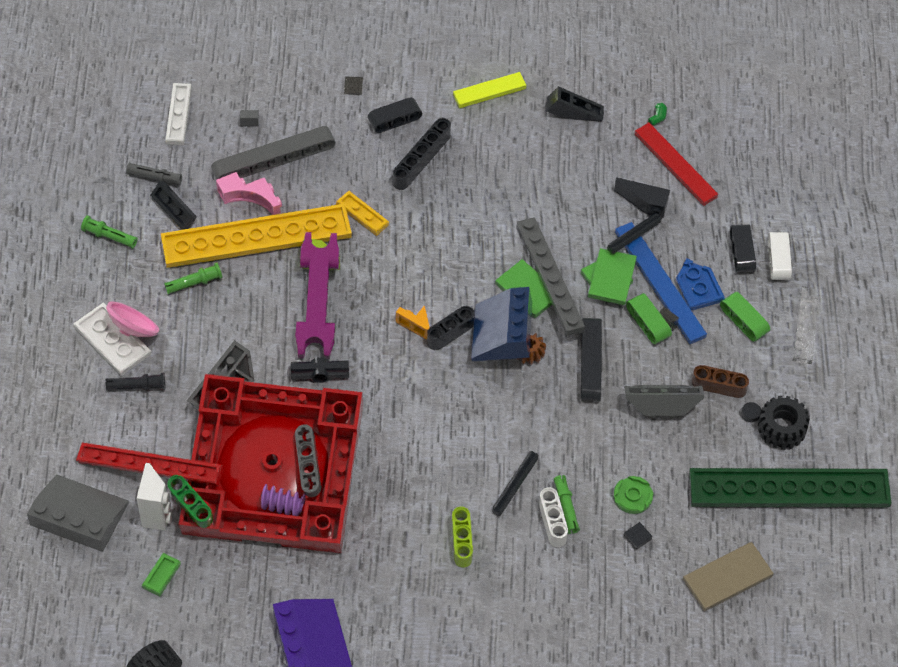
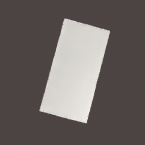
[73,302,152,376]

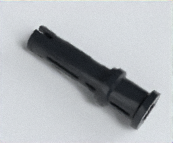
[105,373,166,391]

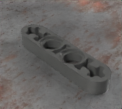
[295,425,321,497]

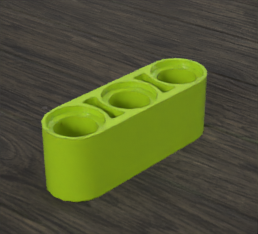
[452,506,473,568]

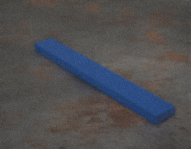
[615,222,707,344]

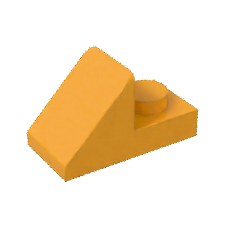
[396,306,430,340]

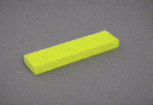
[453,72,526,108]

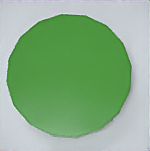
[613,476,654,514]

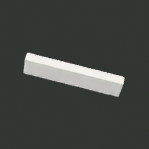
[165,83,192,145]

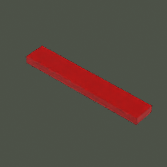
[635,122,718,206]

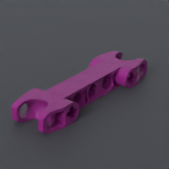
[295,232,340,359]

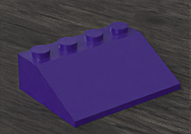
[273,599,352,667]

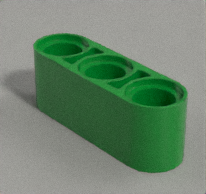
[167,475,213,528]

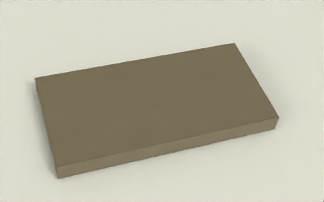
[683,542,774,612]

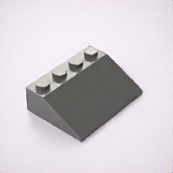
[27,474,129,552]

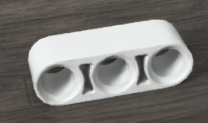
[768,232,792,280]
[539,487,568,547]

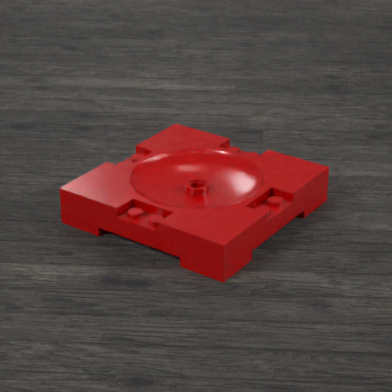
[179,374,364,553]

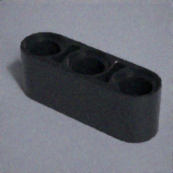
[367,97,423,133]
[730,224,756,273]
[427,306,474,350]

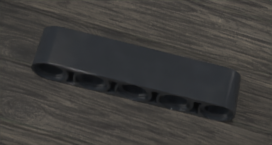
[393,118,451,190]
[581,318,602,401]

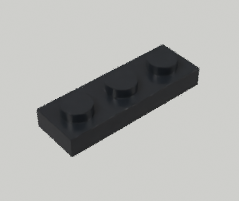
[150,181,197,230]

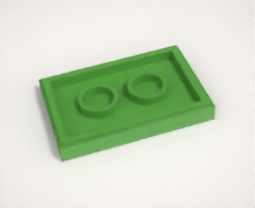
[588,248,637,305]
[495,259,552,318]

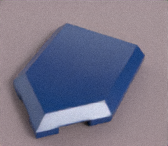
[676,258,725,310]

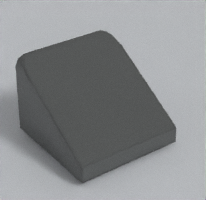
[240,110,259,126]

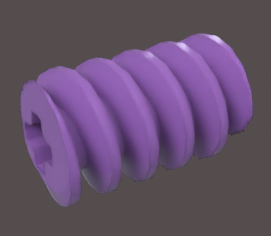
[261,484,306,516]

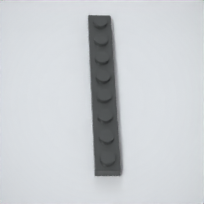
[517,217,585,336]

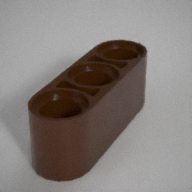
[692,365,749,398]

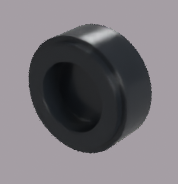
[741,402,761,422]

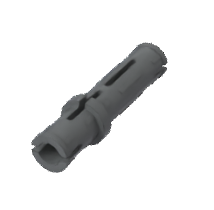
[126,162,182,186]

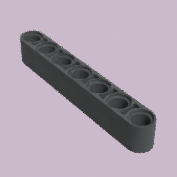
[211,126,336,179]

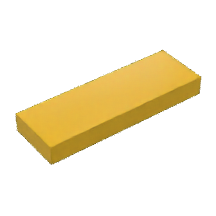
[336,191,389,236]

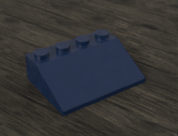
[471,287,533,361]

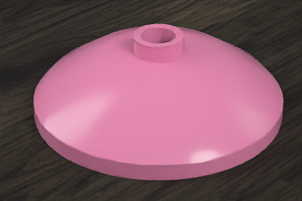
[106,301,159,337]

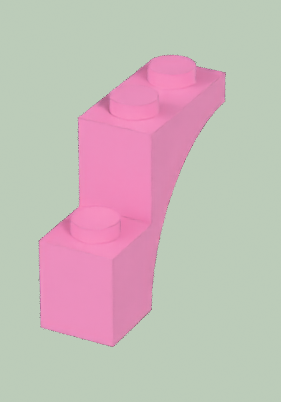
[216,172,282,215]

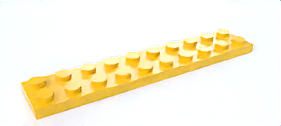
[161,203,352,268]

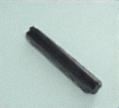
[607,213,662,254]
[492,451,539,516]

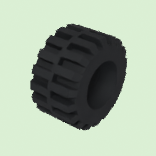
[758,396,810,450]
[126,640,183,667]

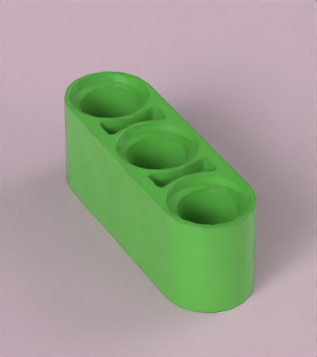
[720,292,770,342]
[626,293,672,344]

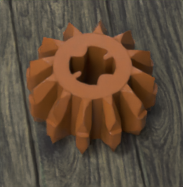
[517,333,546,365]

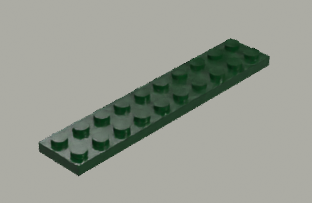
[689,468,892,507]

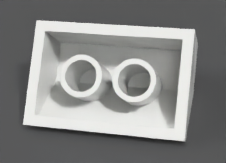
[137,463,172,531]

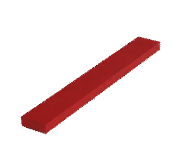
[76,442,224,486]

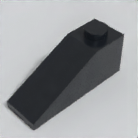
[546,86,604,122]
[614,177,670,218]

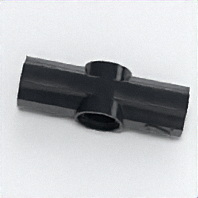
[291,357,349,383]

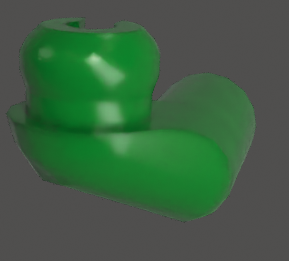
[648,103,667,126]

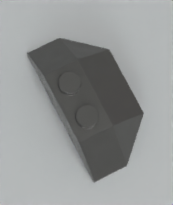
[187,340,255,409]
[624,385,704,418]

